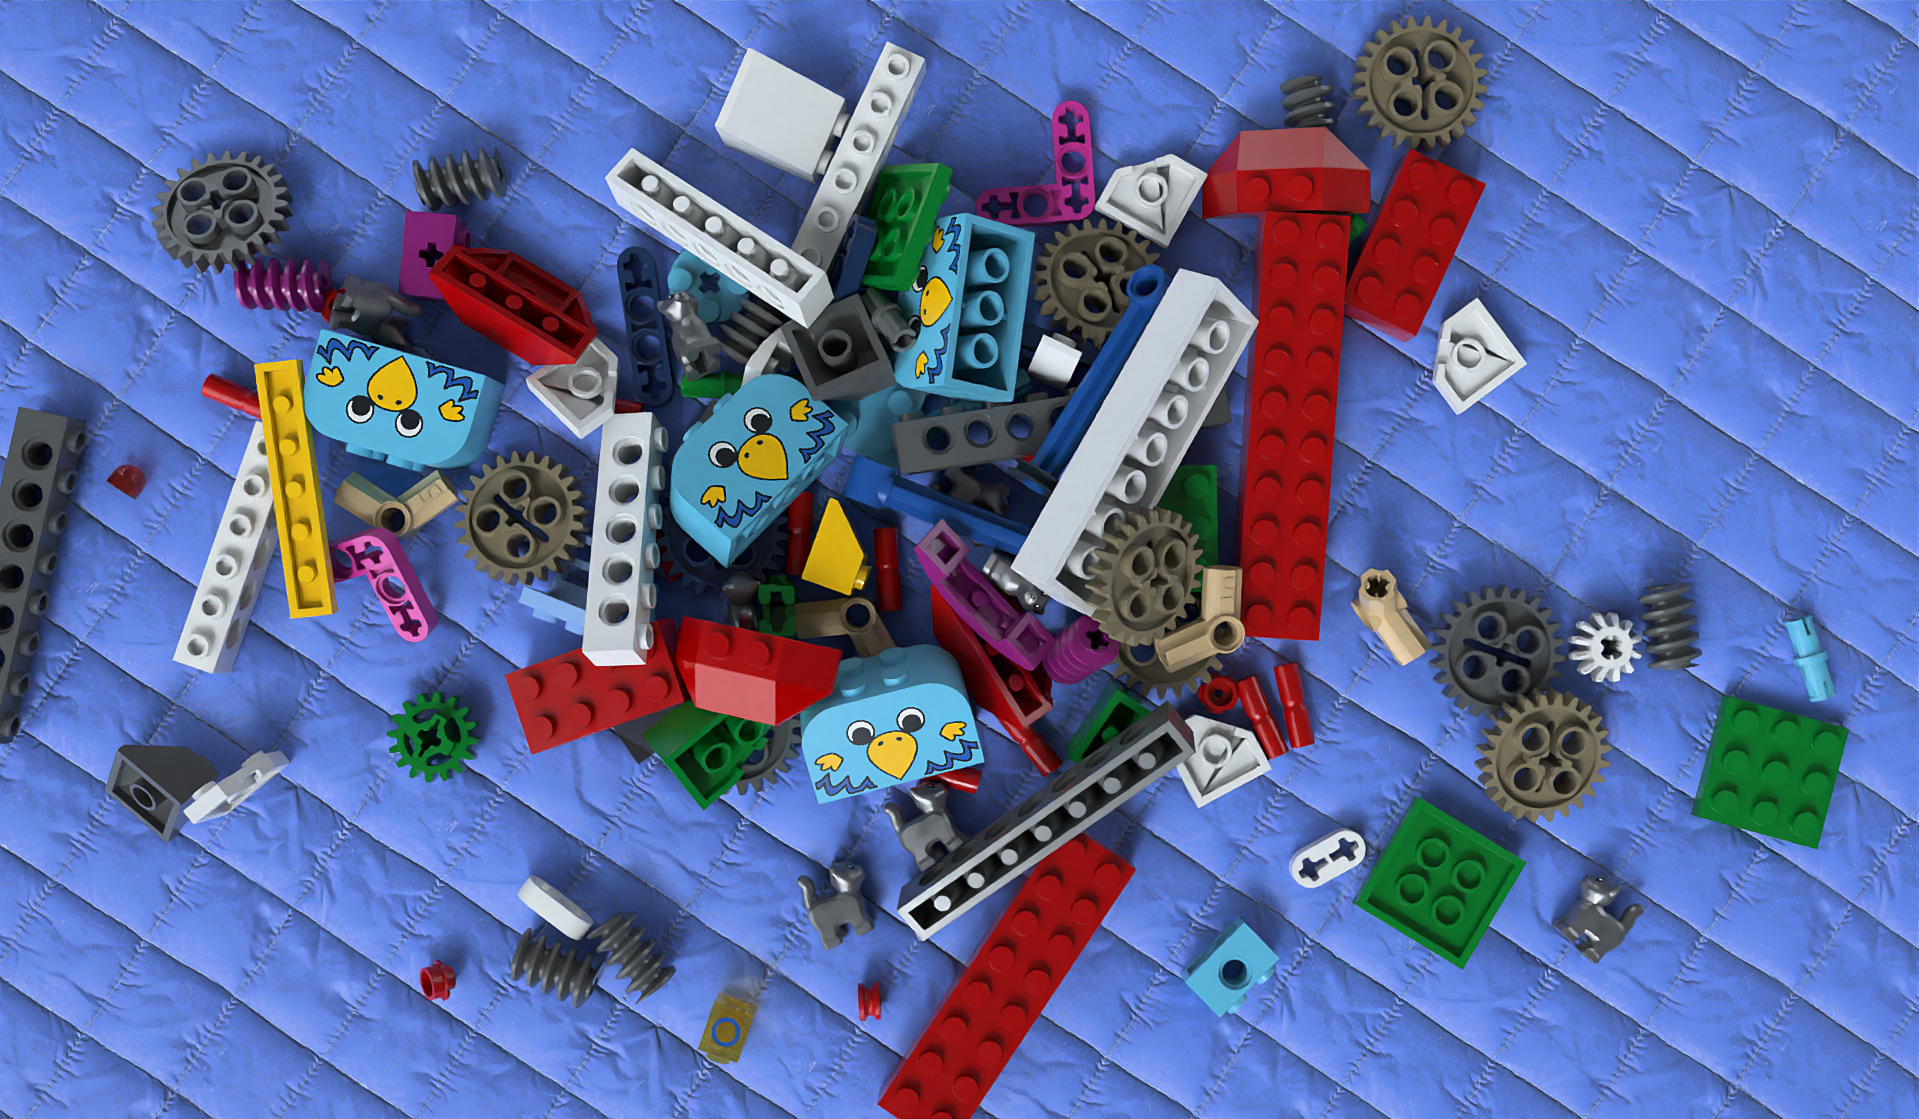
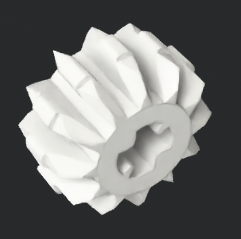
[1568,612,1643,682]

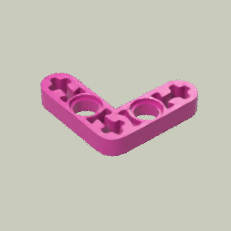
[975,100,1095,228]
[328,527,438,642]

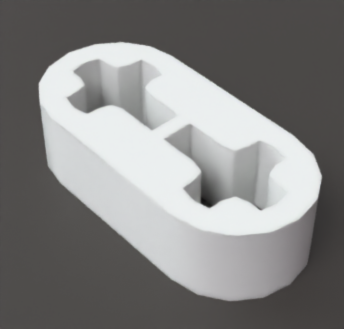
[1289,828,1366,888]
[517,875,593,940]

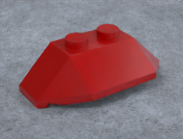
[1202,127,1371,220]
[429,245,598,366]
[931,584,1053,730]
[673,616,843,726]

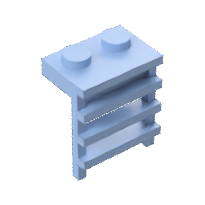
[519,517,632,636]

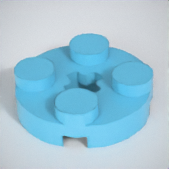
[667,249,751,325]

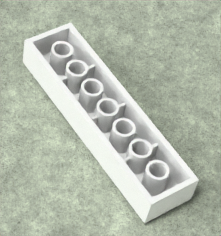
[1010,268,1259,617]

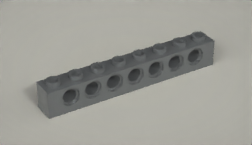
[890,384,1232,477]
[0,407,87,744]
[896,700,1196,941]

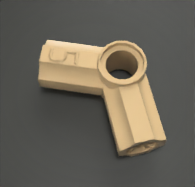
[334,470,461,540]
[1154,565,1245,673]
[1351,568,1432,666]
[794,595,897,659]

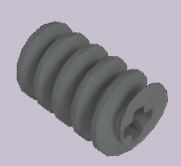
[1280,75,1340,140]
[412,147,507,211]
[719,293,787,365]
[1638,582,1702,670]
[586,911,676,1005]
[510,928,606,1008]

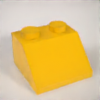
[801,498,872,596]

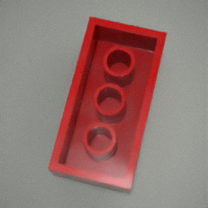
[1344,149,1486,342]
[505,618,692,755]

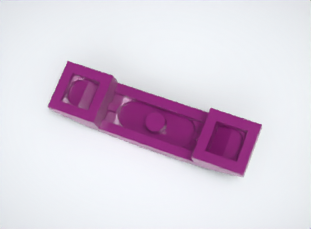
[914,519,1057,671]

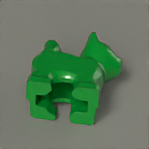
[758,574,800,639]

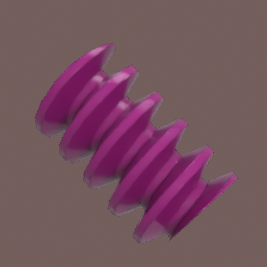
[233,257,331,313]
[1041,614,1121,685]

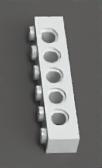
[791,41,926,280]
[605,148,834,329]
[582,412,669,666]
[173,421,279,674]

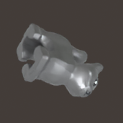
[329,274,422,348]
[657,291,720,382]
[931,467,1010,547]
[980,549,1050,615]
[721,572,762,632]
[883,780,968,871]
[797,860,875,950]
[1551,875,1645,964]

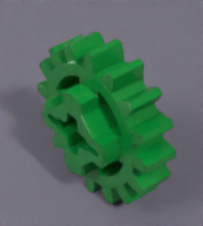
[387,691,482,783]

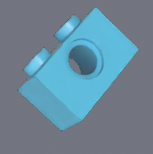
[1180,916,1280,1018]

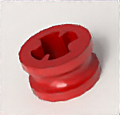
[858,982,882,1021]

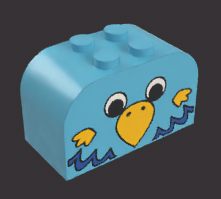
[891,213,1035,403]
[303,328,506,473]
[670,374,848,568]
[800,644,985,804]

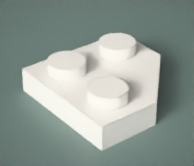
[1094,154,1208,249]
[1432,298,1527,415]
[526,337,620,439]
[1176,714,1272,808]
[183,750,290,824]

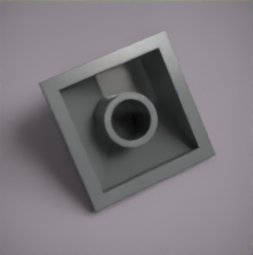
[780,293,897,401]
[105,745,219,843]

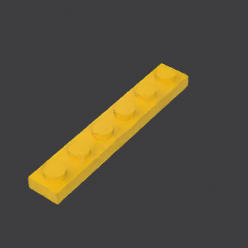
[254,359,338,619]

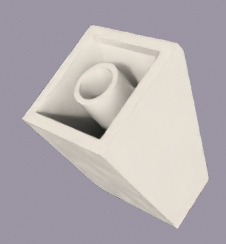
[715,48,851,184]

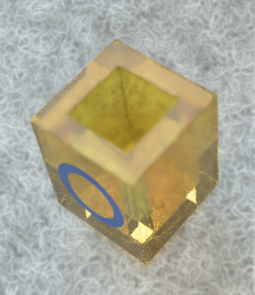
[698,993,759,1064]

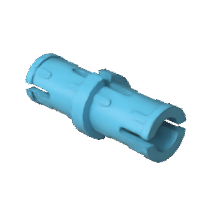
[1784,615,1837,702]

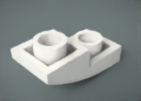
[741,320,795,387]
[1027,333,1082,392]

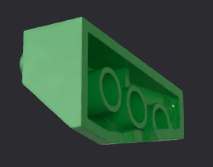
[642,699,772,811]

